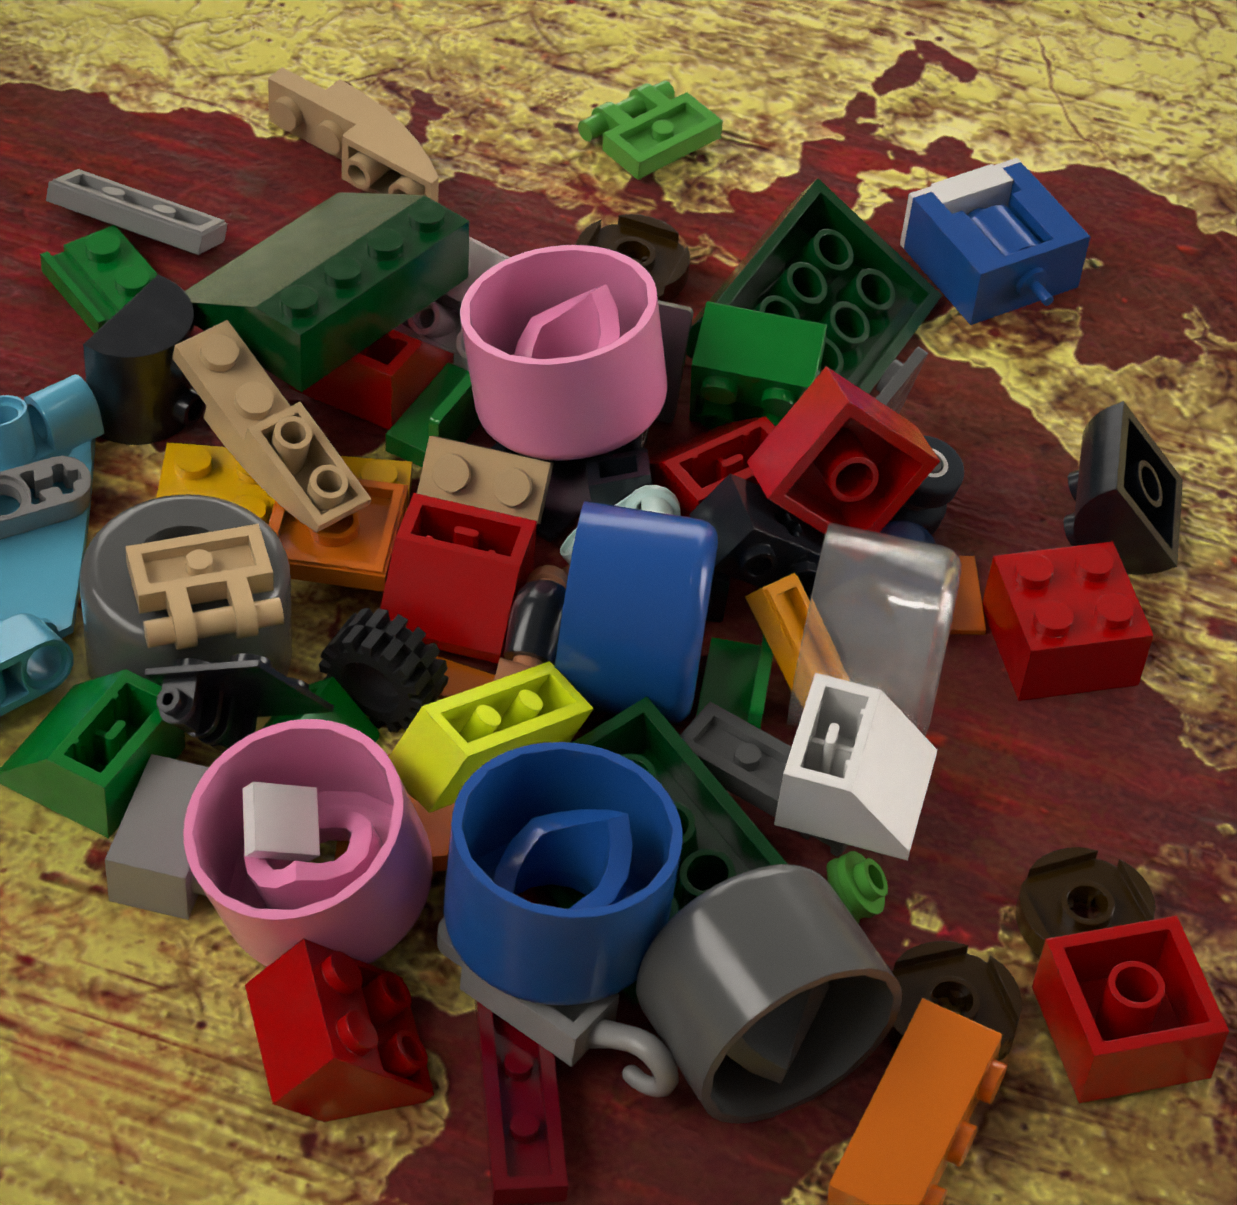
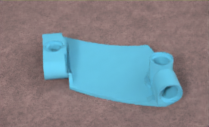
[0,374,105,716]

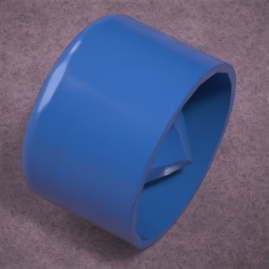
[555,501,718,724]
[443,742,683,1006]

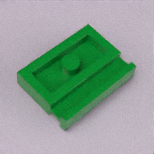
[40,225,158,334]

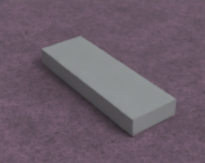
[46,169,228,255]

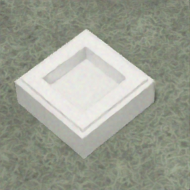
[242,782,320,862]

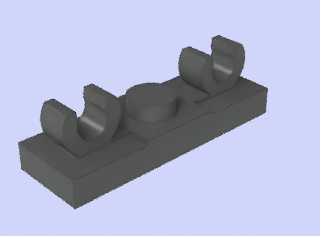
[680,702,848,857]

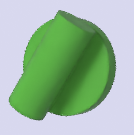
[826,851,888,923]

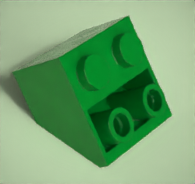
[689,301,827,430]
[0,669,186,838]

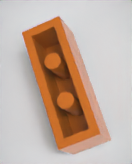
[827,998,1008,1205]

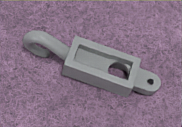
[437,918,679,1098]

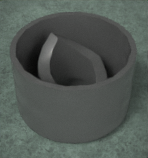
[80,494,292,686]
[636,864,902,1124]

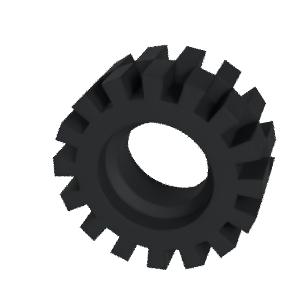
[319,608,448,732]

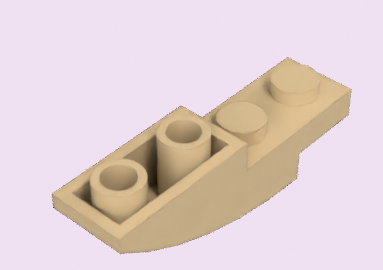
[268,67,439,203]
[172,320,371,532]

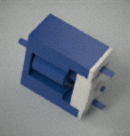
[900,158,1090,325]

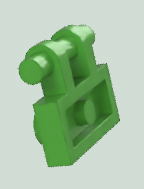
[578,80,723,180]

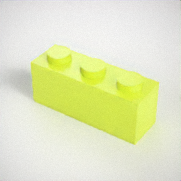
[389,661,594,813]

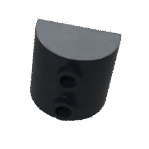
[83,275,205,445]
[1063,401,1183,575]

